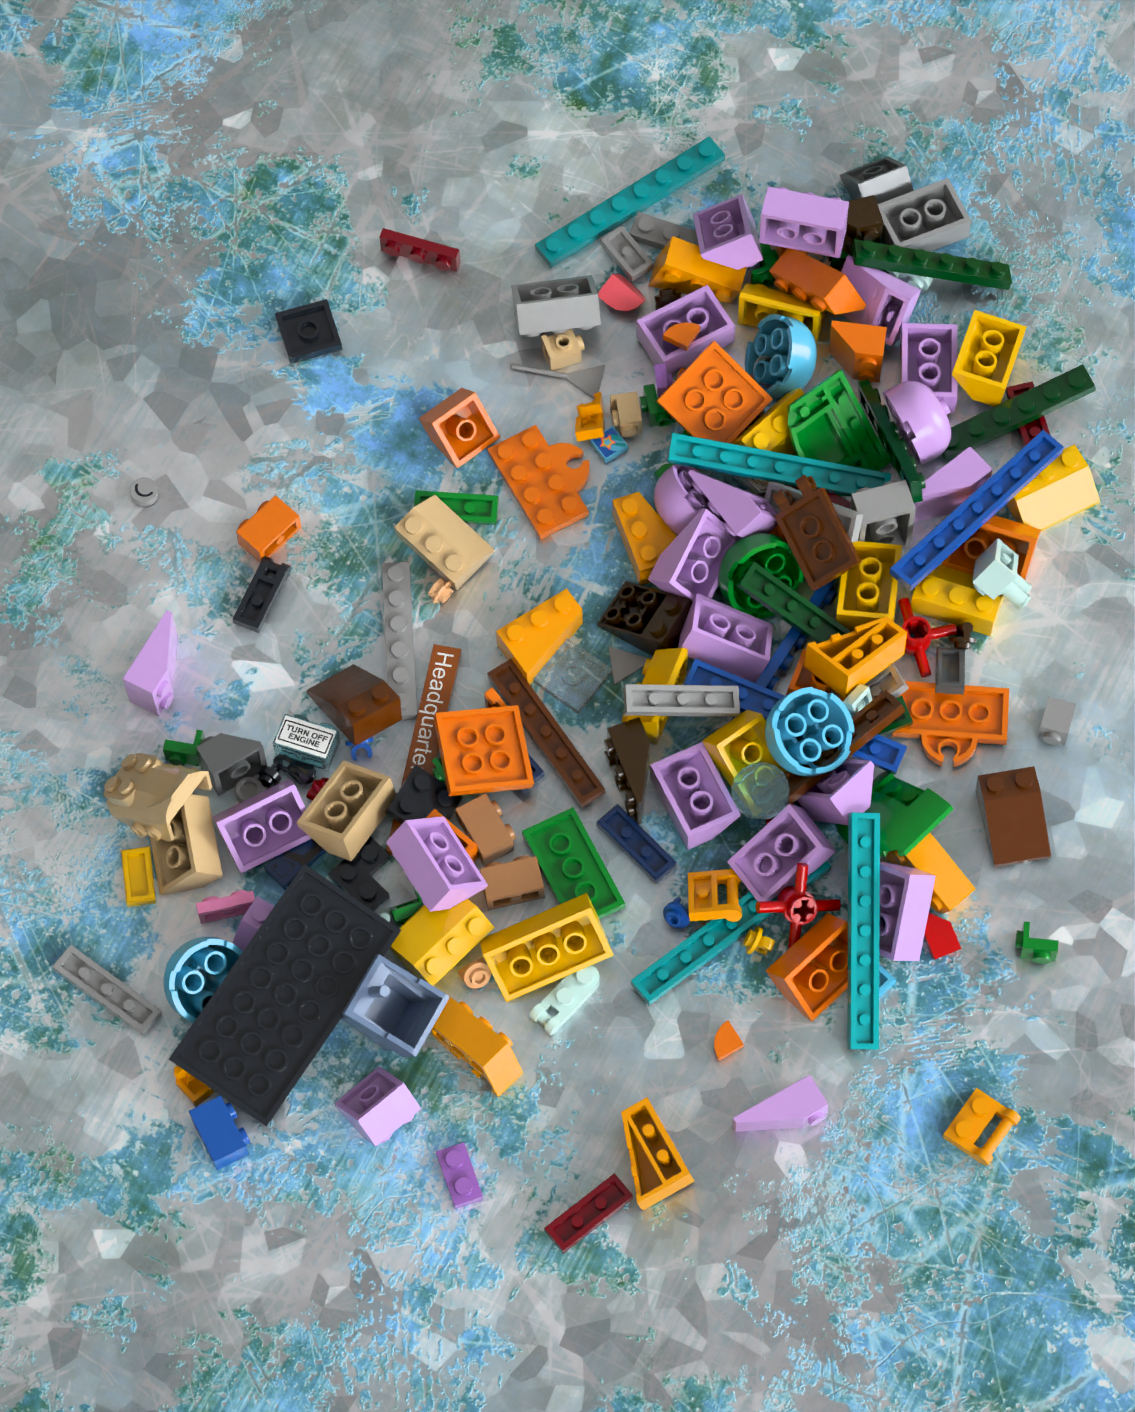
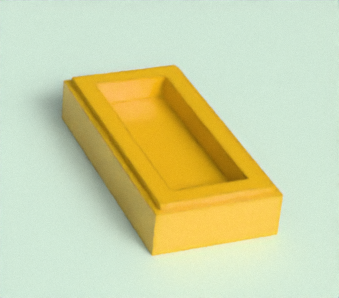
[121,846,156,907]

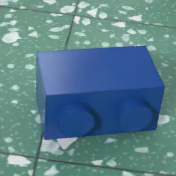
[189,1095,251,1170]

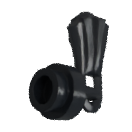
[258,754,317,789]

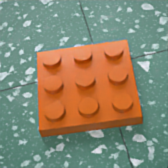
[656,341,773,444]
[433,705,534,796]

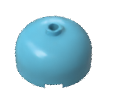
[745,314,817,399]
[765,687,854,777]
[163,937,243,1023]

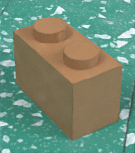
[455,793,516,866]
[480,855,545,911]

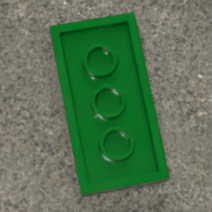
[522,807,625,920]

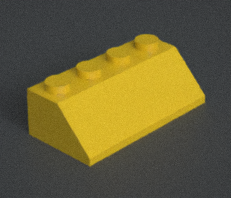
[480,893,614,1002]

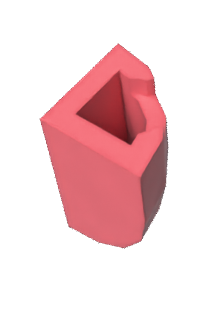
[598,274,646,311]

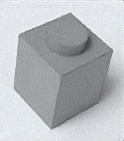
[1038,696,1076,745]

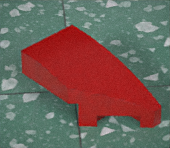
[924,913,961,960]

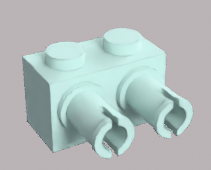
[972,538,1032,610]

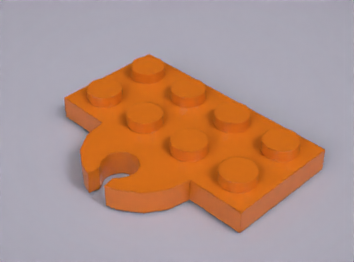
[487,425,590,540]
[892,681,1009,767]

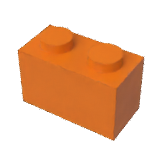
[236,495,301,563]

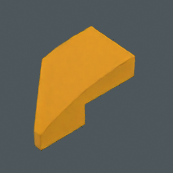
[575,392,605,442]
[174,1065,215,1107]

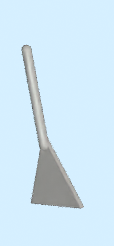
[510,363,605,399]
[609,647,653,685]

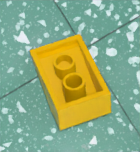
[702,709,786,817]

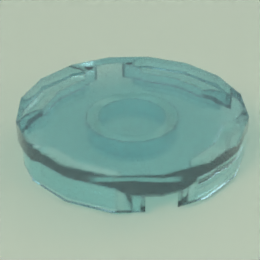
[731,762,790,820]

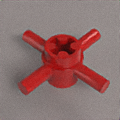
[898,598,957,678]
[756,863,841,948]

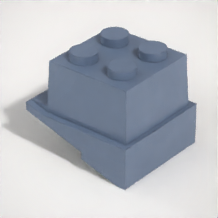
[342,954,450,1057]

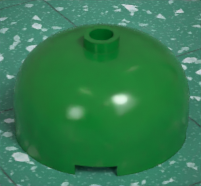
[718,533,804,619]

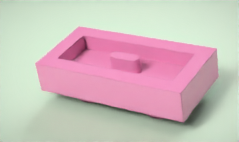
[196,890,255,924]

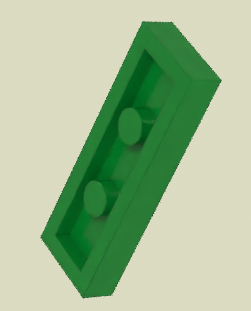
[414,490,499,525]

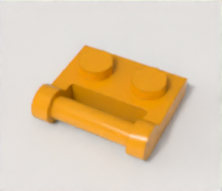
[688,869,742,922]
[943,1088,1021,1166]

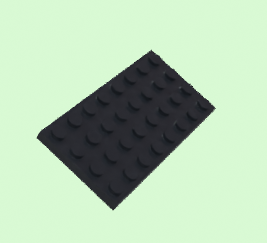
[169,864,401,1127]

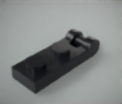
[233,556,291,633]

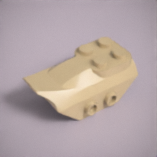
[104,753,212,841]

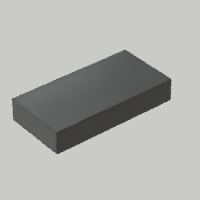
[935,647,965,695]

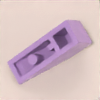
[732,1075,828,1132]

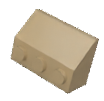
[394,495,495,591]
[296,760,396,861]
[150,794,223,895]

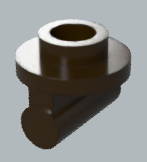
[654,288,682,310]
[948,622,977,649]

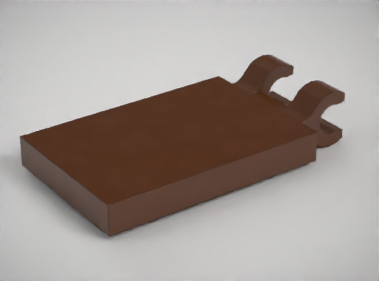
[772,475,862,590]

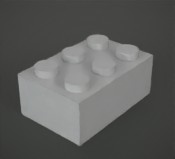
[878,178,971,252]
[511,275,601,337]
[850,480,916,549]

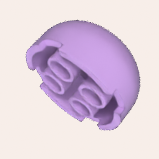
[883,381,951,465]
[654,464,726,535]

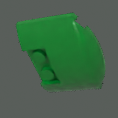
[787,369,890,497]
[834,771,954,857]

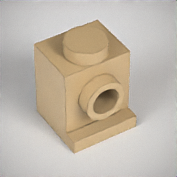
[541,329,585,371]
[610,391,642,438]

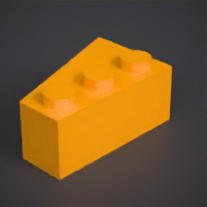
[648,236,747,303]
[612,492,677,585]
[496,588,583,685]
[804,616,907,699]
[886,833,975,914]
[430,996,523,1097]
[621,1097,694,1211]

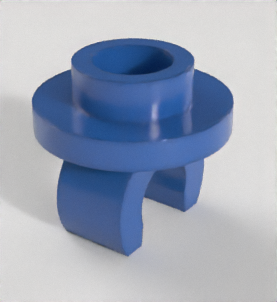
[345,736,374,761]
[663,897,690,929]

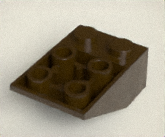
[597,581,692,656]
[604,717,650,825]

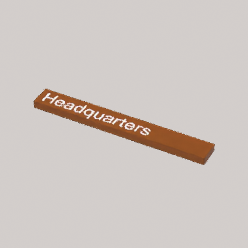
[386,644,462,855]

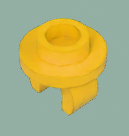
[743,926,775,955]

